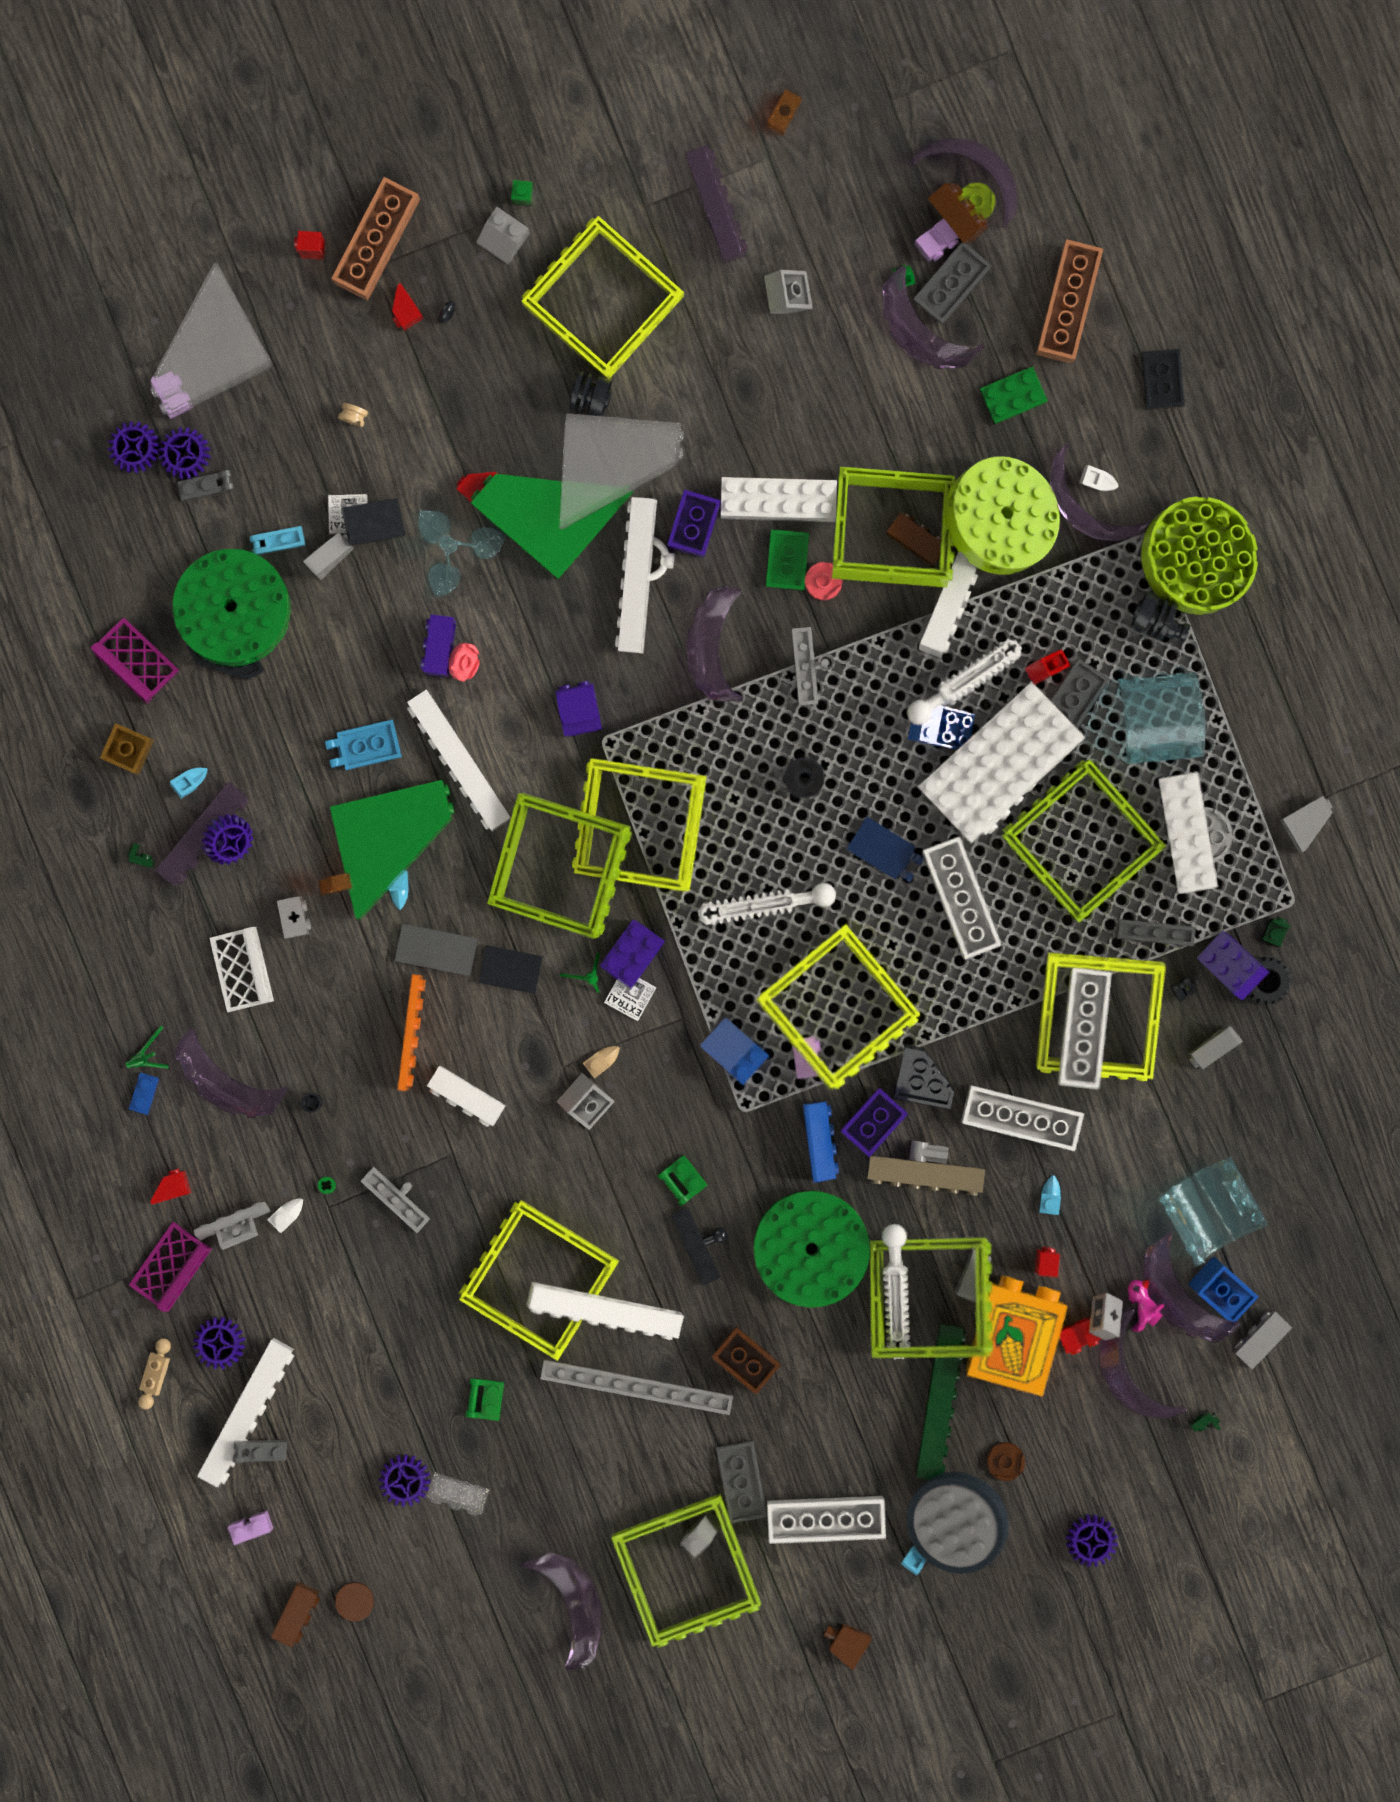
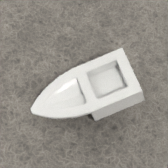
[1079,465,1118,491]
[267,1199,303,1233]

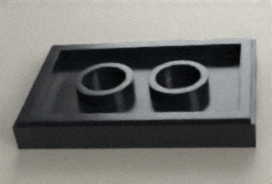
[1141,349,1185,410]
[341,498,406,546]
[479,945,543,994]

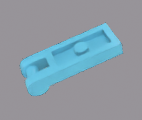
[249,526,306,555]

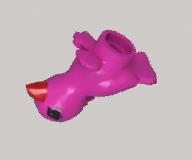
[1128,1280,1165,1332]

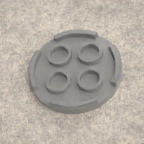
[1204,807,1232,863]

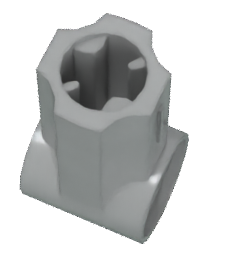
[909,1140,949,1164]

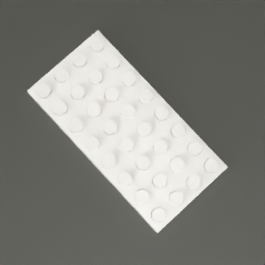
[918,682,1085,843]

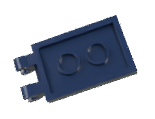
[846,817,924,882]

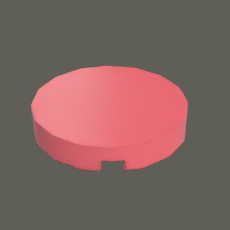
[805,562,843,601]
[448,643,480,681]

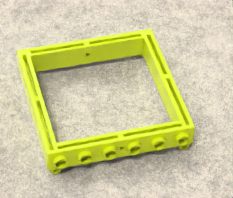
[522,216,684,379]
[572,759,707,891]
[755,925,920,1089]
[1036,952,1165,1081]
[459,1200,619,1361]

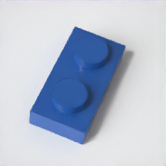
[129,1072,160,1115]

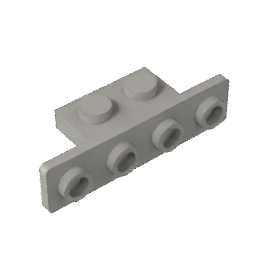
[193,1202,270,1250]

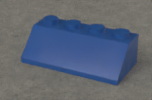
[803,1101,839,1182]

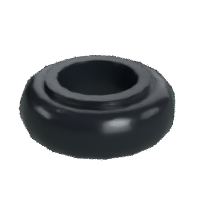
[439,301,456,323]

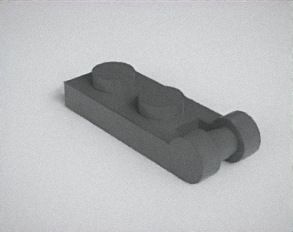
[178,470,234,501]
[232,1440,287,1463]

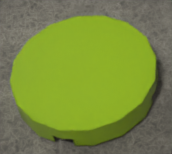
[962,182,996,219]

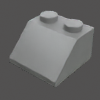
[476,207,530,264]
[764,270,813,314]
[556,1073,615,1130]

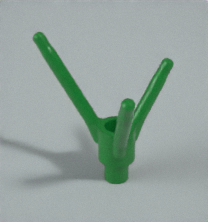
[559,953,600,993]
[125,1026,169,1069]

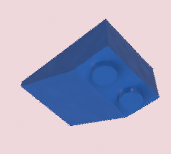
[700,1017,769,1085]
[1188,1256,1259,1325]

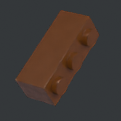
[886,513,941,567]
[271,1582,320,1648]

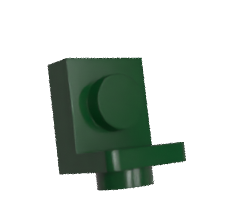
[127,843,156,869]
[1262,916,1291,947]
[1188,1410,1221,1432]

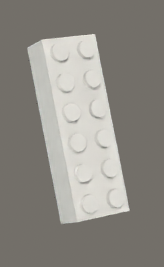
[721,477,837,522]
[1159,772,1218,894]
[922,837,1001,959]
[1058,968,1111,1089]
[961,1085,1084,1151]
[767,1496,886,1543]

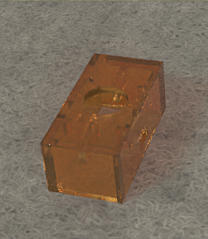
[767,89,802,135]
[318,873,352,896]

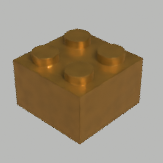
[100,723,154,775]

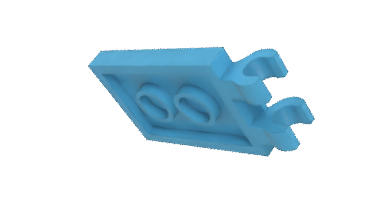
[325,720,402,770]

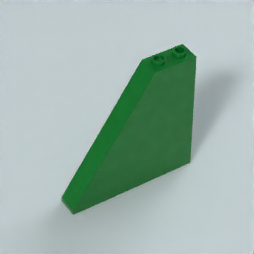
[470,474,633,580]
[330,780,455,920]

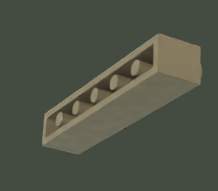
[867,1155,985,1196]

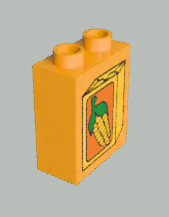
[965,1275,1067,1396]

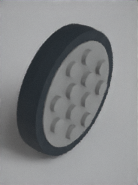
[907,1472,1009,1574]

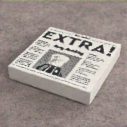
[328,494,367,534]
[604,978,656,1021]

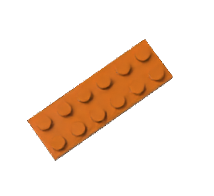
[398,975,426,1091]

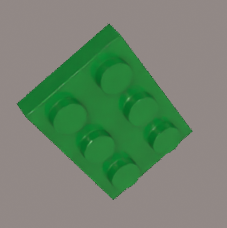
[980,366,1048,425]
[766,529,809,591]

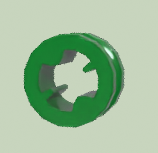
[318,1177,336,1194]

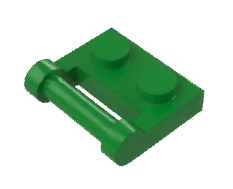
[657,1155,708,1206]
[465,1378,504,1421]

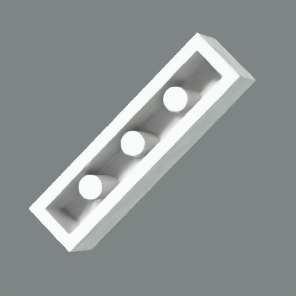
[427,1066,506,1127]

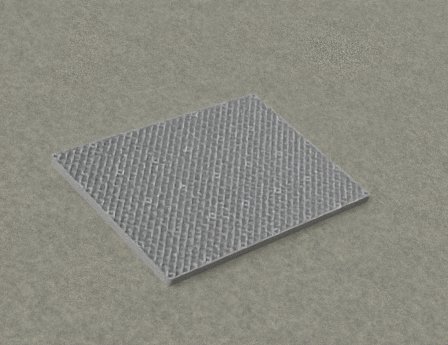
[602,533,1295,1112]

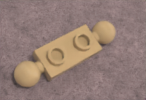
[138,1339,171,1410]

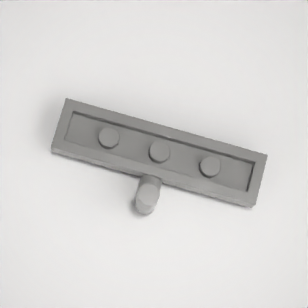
[792,627,829,706]
[361,1167,430,1233]

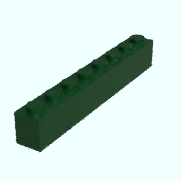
[916,1322,966,1479]

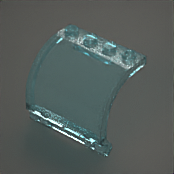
[1118,671,1205,764]
[1158,1157,1269,1266]

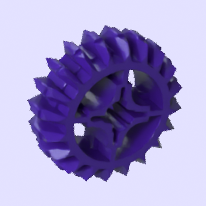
[108,421,160,473]
[159,427,211,479]
[201,814,254,865]
[193,1317,245,1369]
[378,1454,431,1507]
[1065,1514,1118,1567]

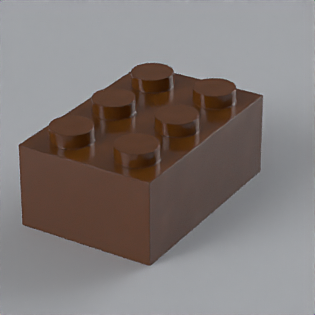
[928,183,989,243]
[712,1326,781,1395]

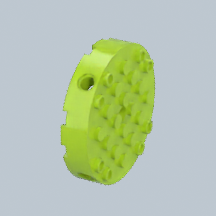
[945,457,1060,575]
[1141,497,1258,615]

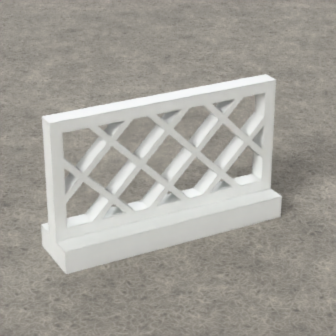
[210,927,274,1012]

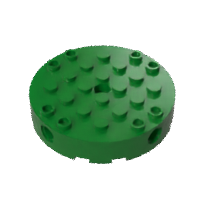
[173,549,291,666]
[754,1190,870,1308]

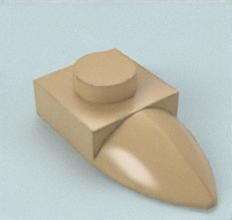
[583,1046,620,1079]

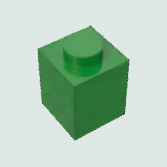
[511,180,533,206]

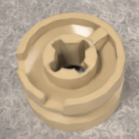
[338,403,368,427]

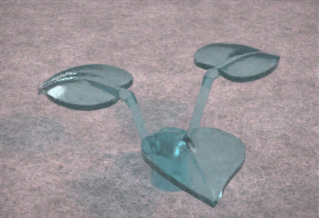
[419,510,505,597]

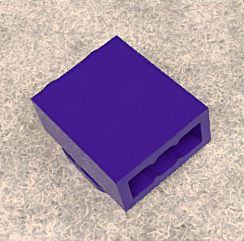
[555,681,602,737]

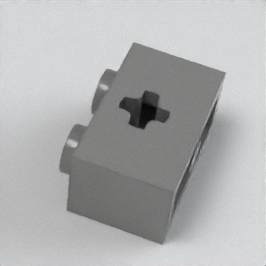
[277,896,311,939]
[1089,1293,1123,1340]

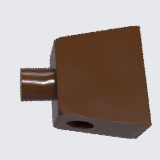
[823,1623,872,1670]

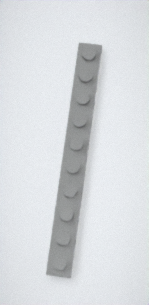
[540,1359,733,1415]

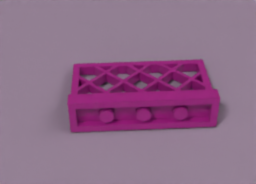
[91,618,179,704]
[129,1222,212,1312]

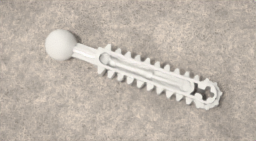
[907,639,1022,725]
[698,883,836,925]
[882,1224,910,1359]

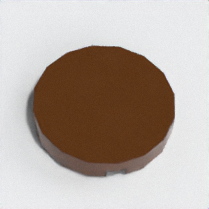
[987,1442,1025,1481]
[335,1582,374,1621]

